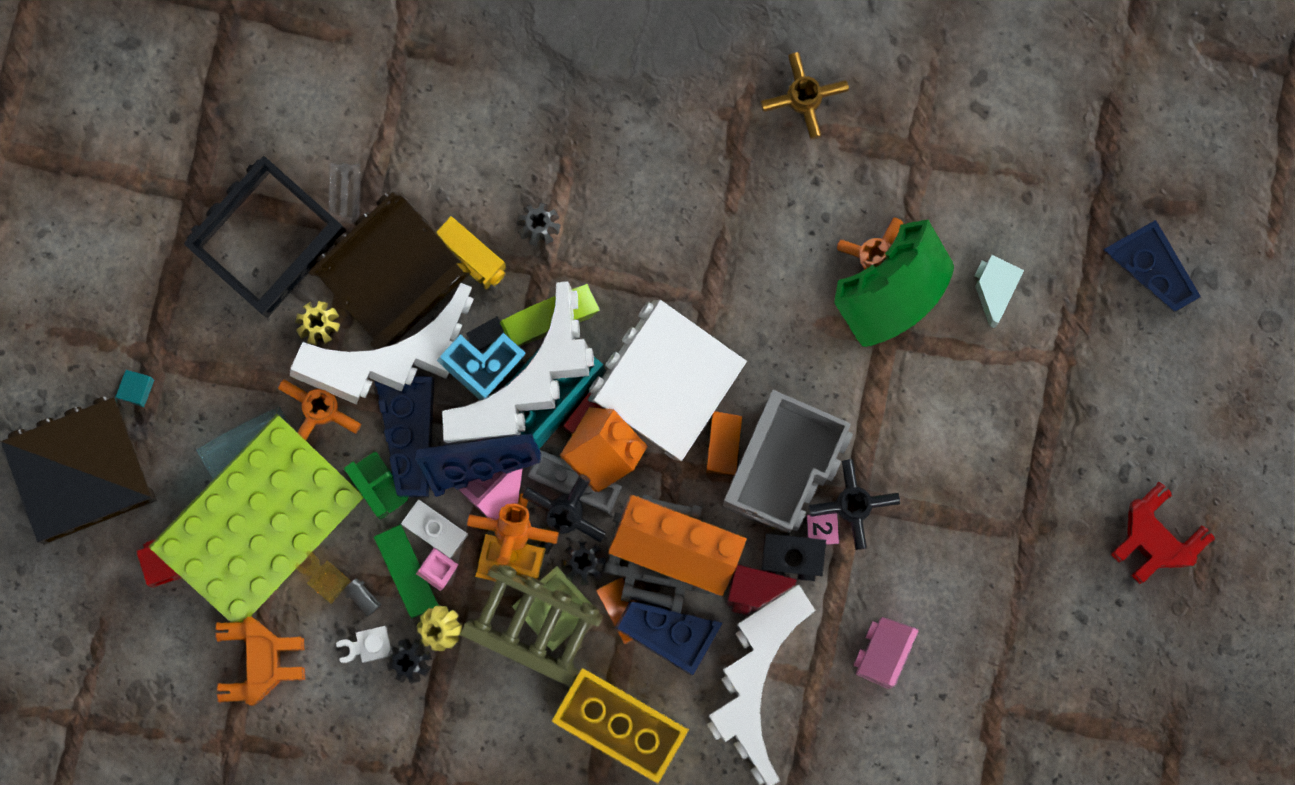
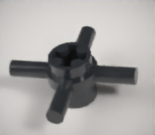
[809,459,900,550]
[522,475,606,555]

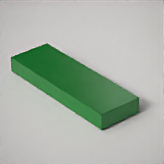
[374,524,439,619]

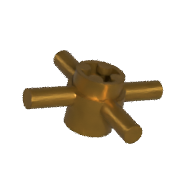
[760,52,849,140]

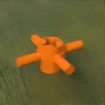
[837,217,903,270]
[278,379,362,441]
[467,494,559,565]

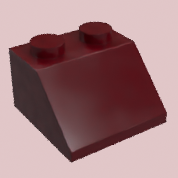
[726,565,797,616]

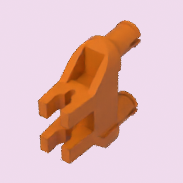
[216,616,305,706]

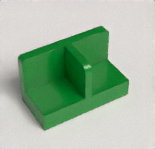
[344,452,409,520]

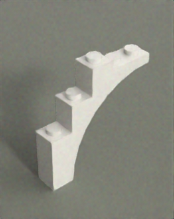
[442,282,594,445]
[290,283,474,404]
[707,585,816,785]

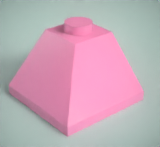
[459,469,522,520]

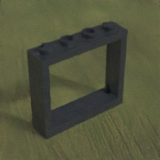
[184,156,347,318]

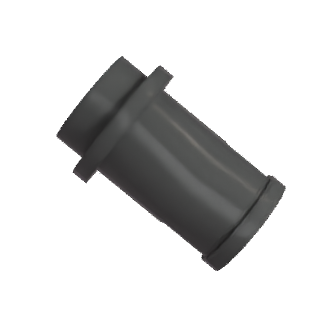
[344,578,382,617]

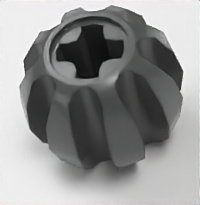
[516,202,561,247]

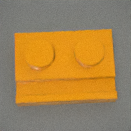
[475,534,545,582]

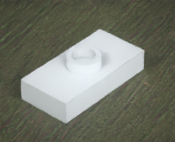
[401,499,468,559]

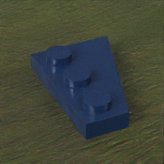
[1103,220,1201,312]
[615,602,722,675]

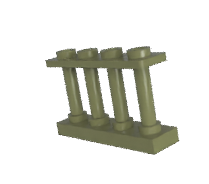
[460,565,604,687]

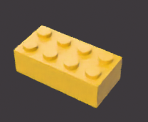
[551,668,689,784]

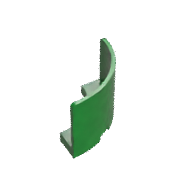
[834,219,954,347]

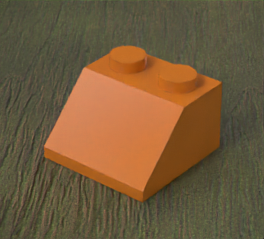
[560,407,648,492]

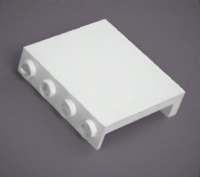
[588,300,747,461]

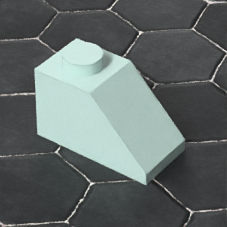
[974,255,1024,328]

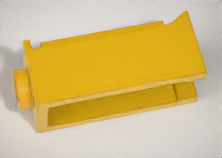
[437,216,506,290]

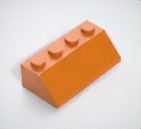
[608,495,747,596]

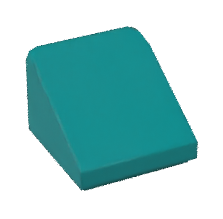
[115,370,154,408]

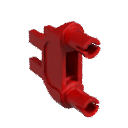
[1110,482,1215,584]

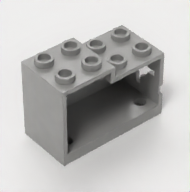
[722,390,853,536]

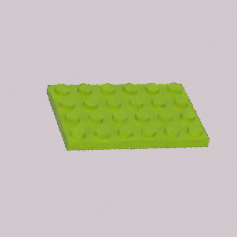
[149,414,364,622]

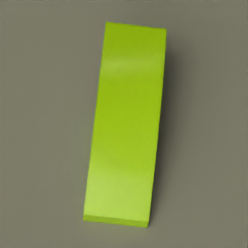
[500,284,600,347]

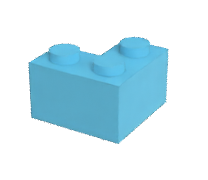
[436,333,526,401]

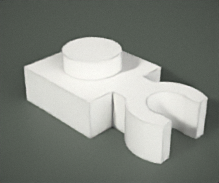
[336,626,391,663]

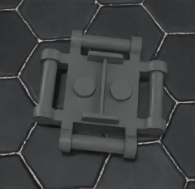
[602,494,710,613]

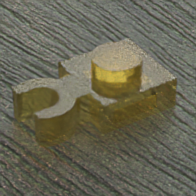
[295,551,351,604]

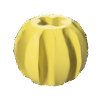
[295,301,340,345]
[417,606,462,651]

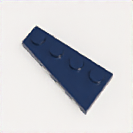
[374,377,435,497]
[415,434,541,497]

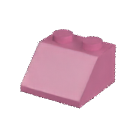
[853,617,919,689]

